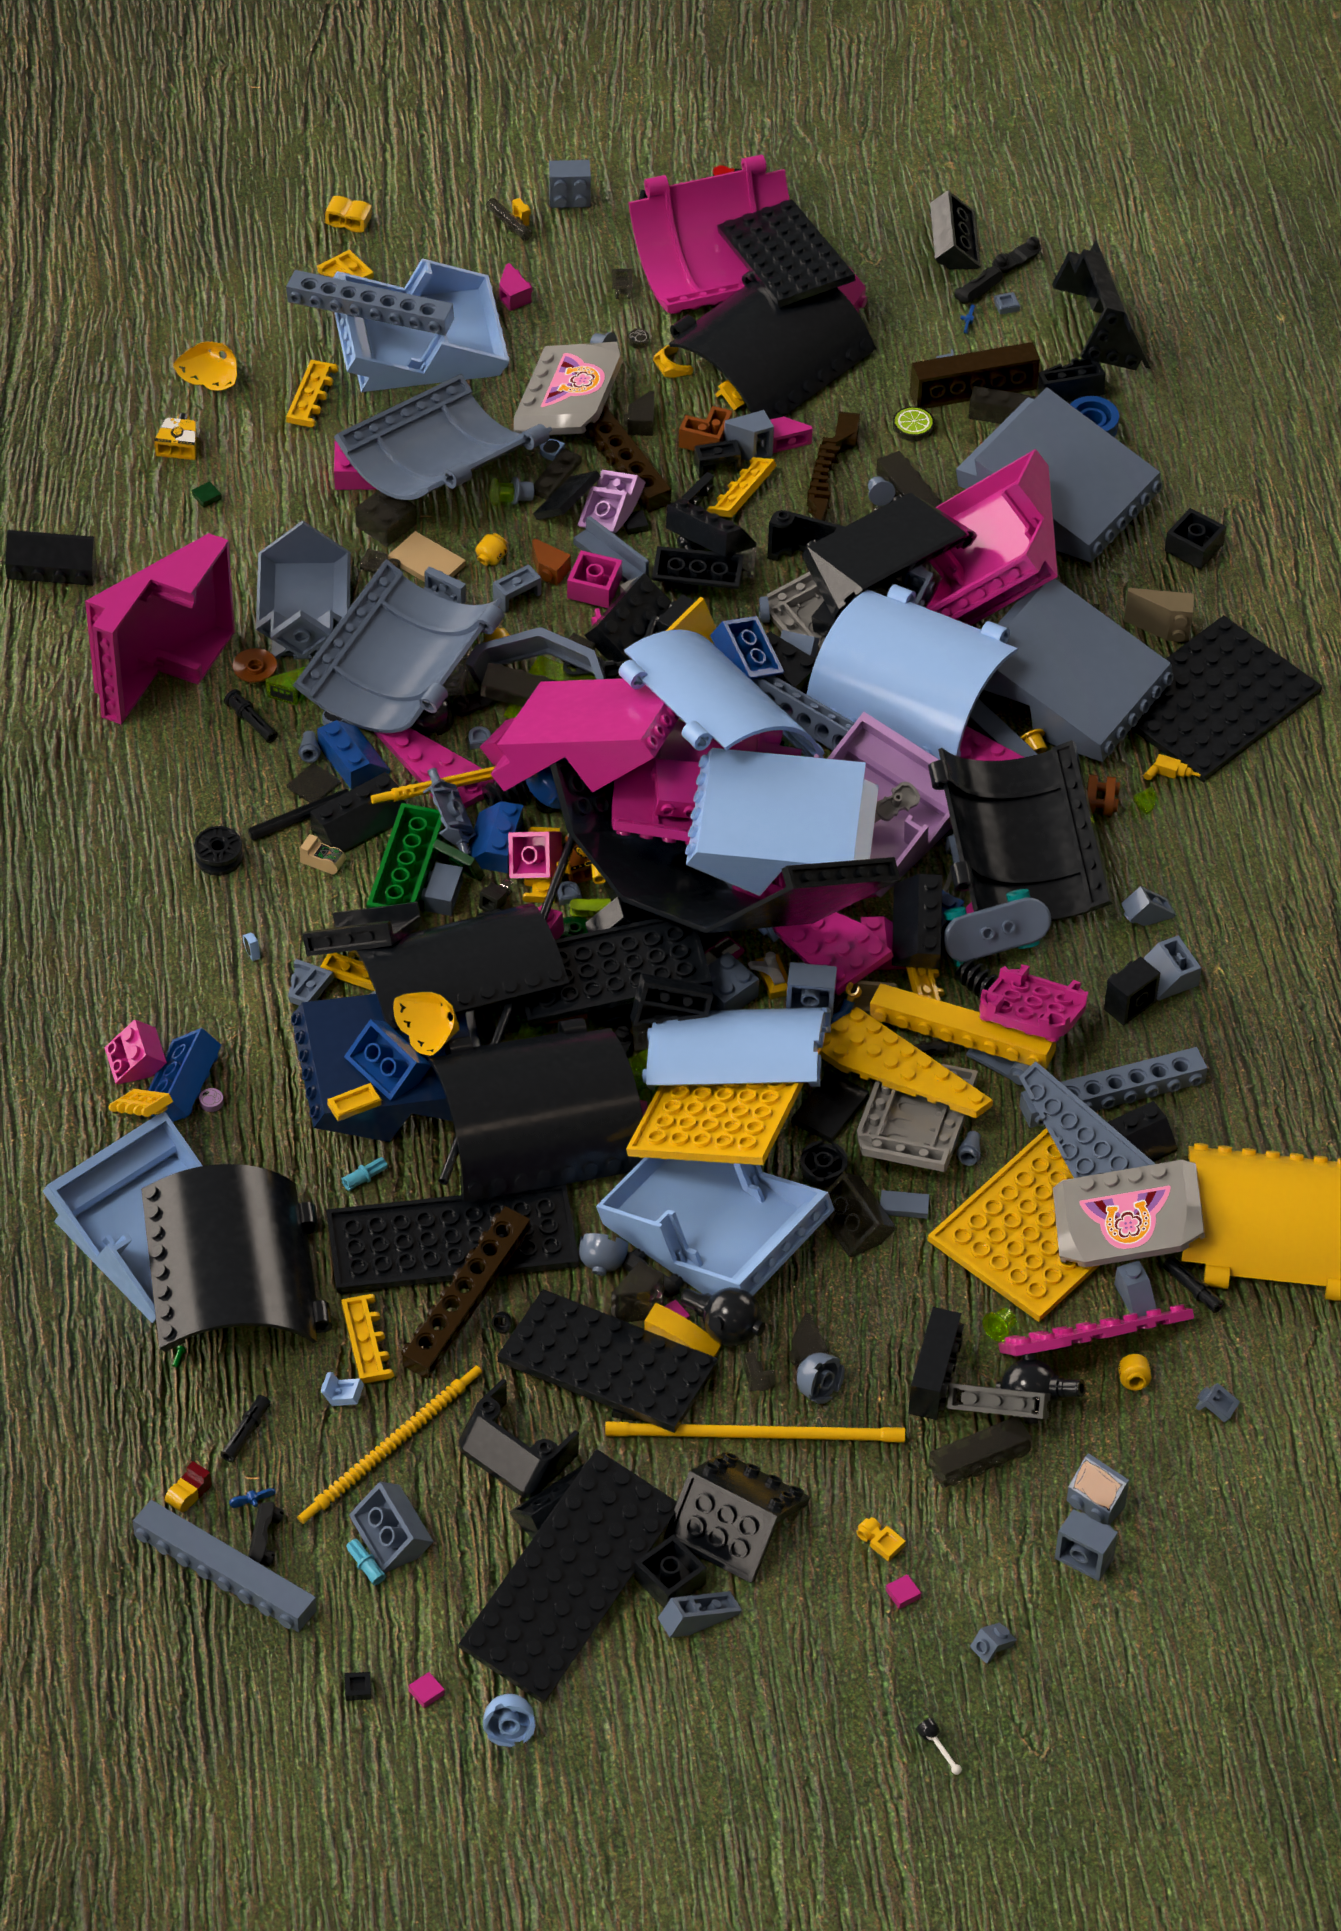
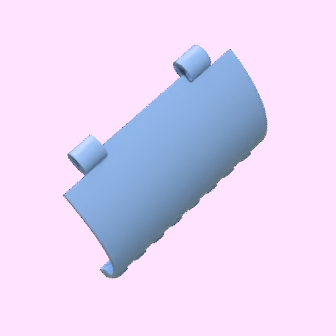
[807,584,1018,760]
[619,630,825,758]

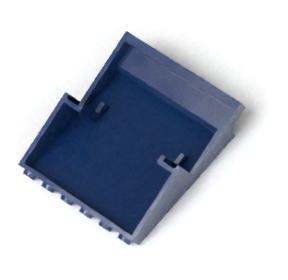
[291,994,482,1142]

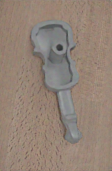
[874,782,920,823]

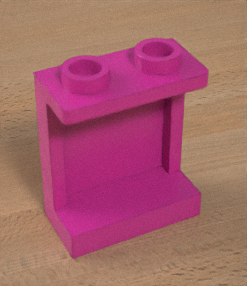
[650,759,700,818]

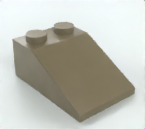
[1124,588,1194,642]

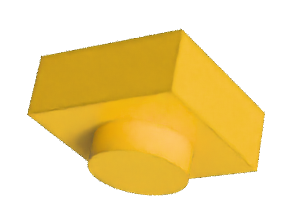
[512,198,531,228]

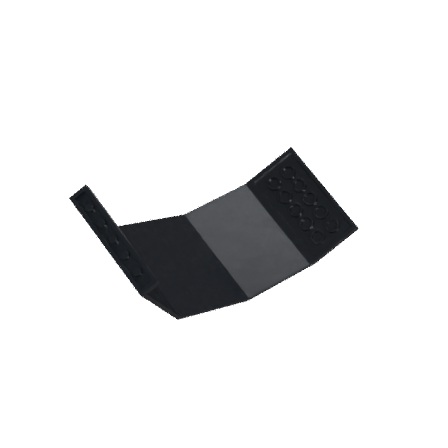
[550,762,901,933]

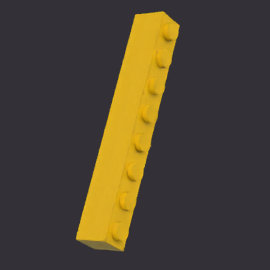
[870,983,1056,1069]

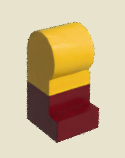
[165,1461,212,1513]

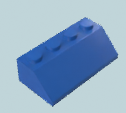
[148,1028,222,1122]

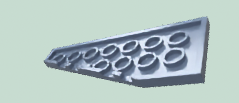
[1019,1061,1155,1178]

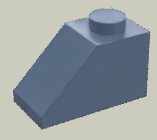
[1121,886,1176,926]
[1114,1260,1157,1317]

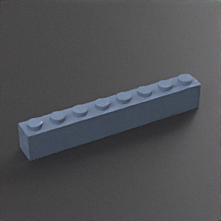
[133,1500,317,1632]

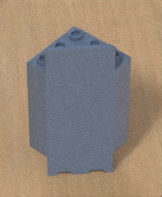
[256,520,351,659]

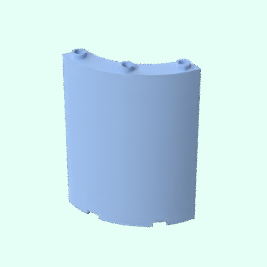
[642,1007,831,1090]

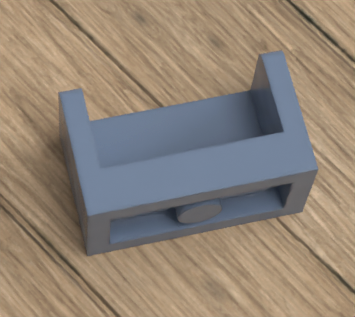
[493,565,541,613]

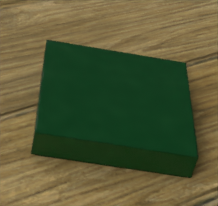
[433,839,485,881]

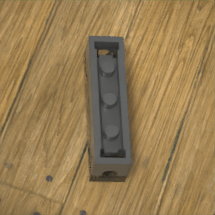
[947,1383,1053,1419]

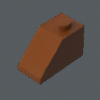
[532,538,571,586]

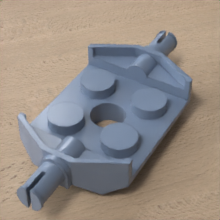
[423,768,476,856]

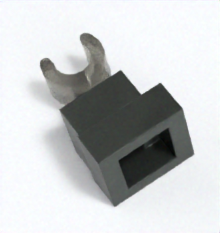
[479,878,513,912]

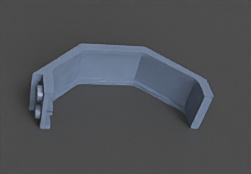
[465,627,606,685]

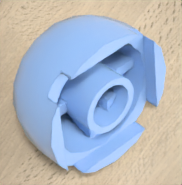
[483,1694,535,1747]

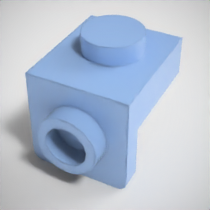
[321,1372,364,1406]

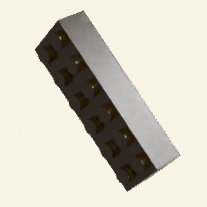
[910,342,1040,409]

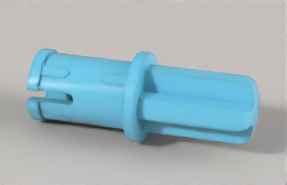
[341,1157,388,1191]
[347,1539,386,1585]

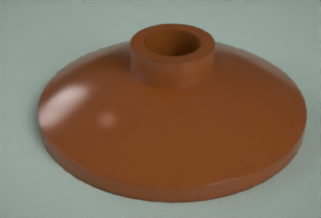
[233,648,277,683]

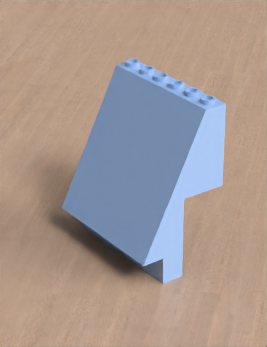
[333,258,510,392]
[685,748,879,896]
[43,1111,203,1323]
[596,1157,834,1295]

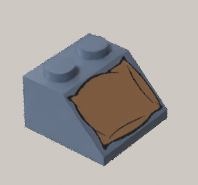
[1066,1453,1129,1525]

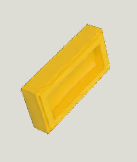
[327,1083,381,1121]

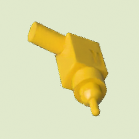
[1143,754,1201,780]

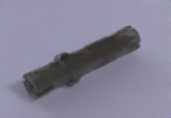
[486,198,533,241]

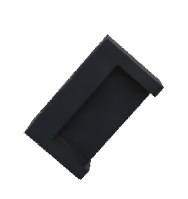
[694,440,741,478]

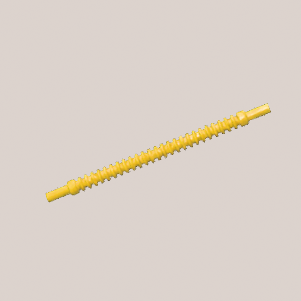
[297,1365,482,1524]

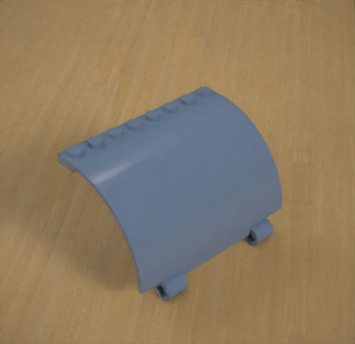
[334,374,553,500]
[292,559,505,733]

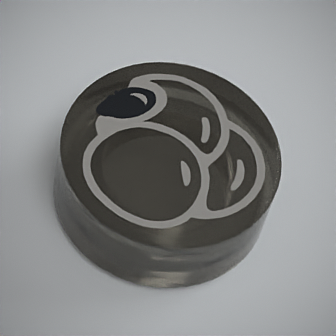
[628,329,649,349]

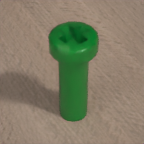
[172,1346,186,1367]

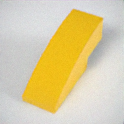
[644,1303,721,1357]

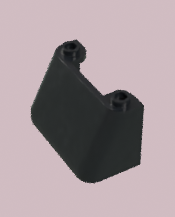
[767,510,845,561]

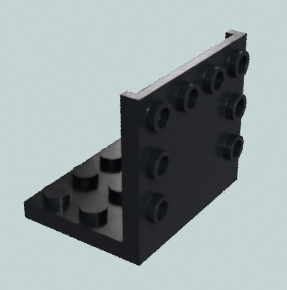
[664,1452,810,1583]

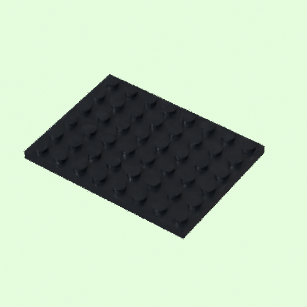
[1131,615,1322,782]

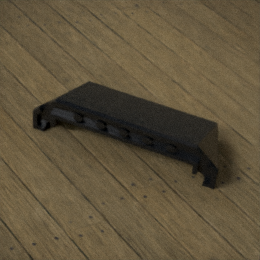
[802,492,977,618]

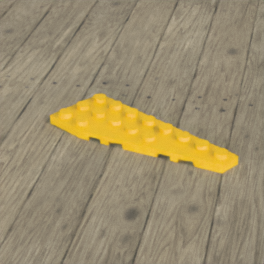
[818,1007,993,1118]

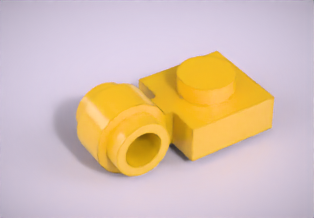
[856,1517,906,1562]

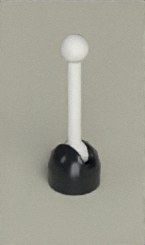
[916,1718,962,1775]

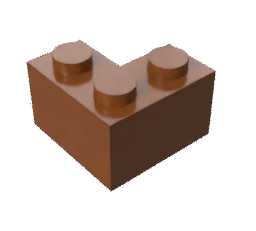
[679,406,733,451]

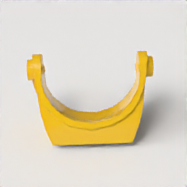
[653,345,694,378]

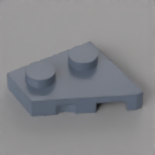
[288,959,334,1006]

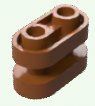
[1087,774,1120,816]

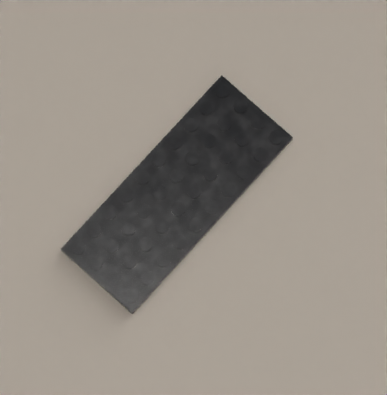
[326,1184,579,1293]
[457,1449,677,1704]

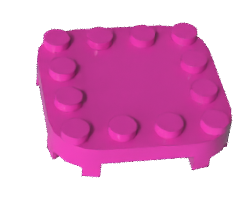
[979,964,1088,1042]

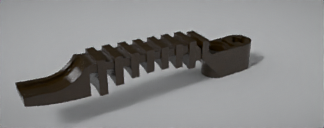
[807,411,860,521]

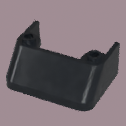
[459,1379,579,1498]

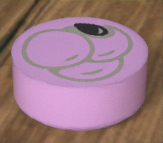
[199,1088,223,1112]

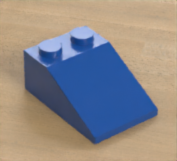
[710,616,784,679]

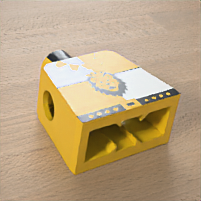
[154,413,197,460]

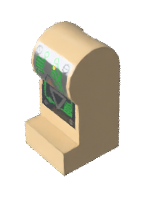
[300,834,346,874]

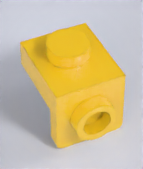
[715,379,745,411]

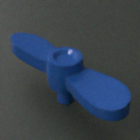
[960,305,975,334]
[229,1488,276,1508]

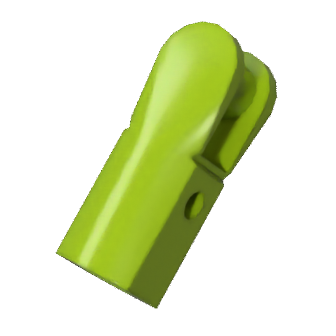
[569,898,611,917]

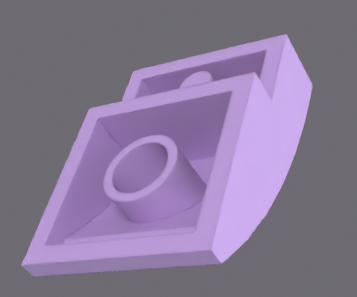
[578,470,646,533]

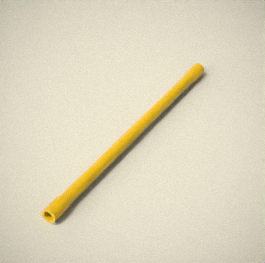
[605,1421,905,1443]

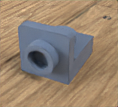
[1195,1383,1240,1422]

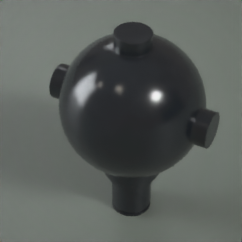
[680,1287,765,1347]
[996,1354,1086,1424]

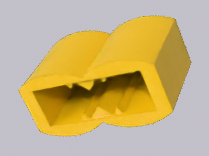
[325,196,372,233]

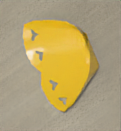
[173,341,238,391]
[393,992,459,1056]

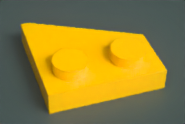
[317,249,374,279]

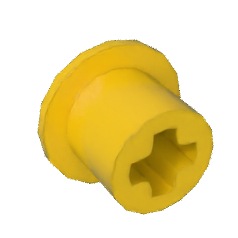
[1020,729,1048,754]

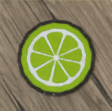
[893,406,935,441]

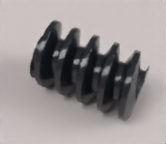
[482,779,531,807]
[954,958,998,998]

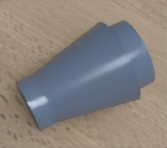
[298,731,321,763]
[957,1131,981,1166]

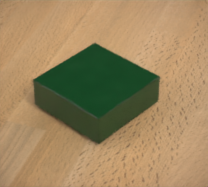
[192,481,222,508]

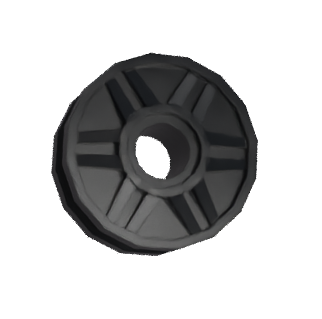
[194,826,243,876]

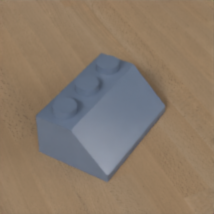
[349,1481,434,1573]

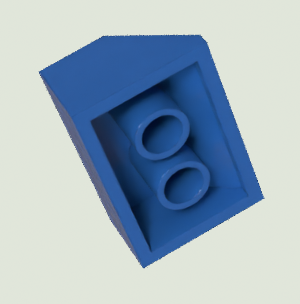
[317,720,390,790]
[468,801,523,873]
[344,1019,431,1101]

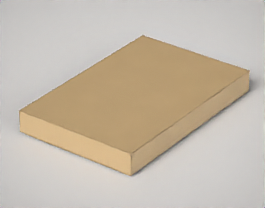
[388,531,466,582]

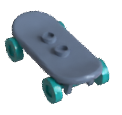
[943,889,1051,967]

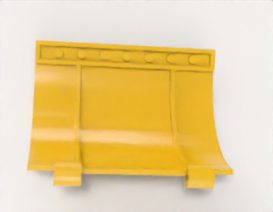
[1182,1143,1341,1301]

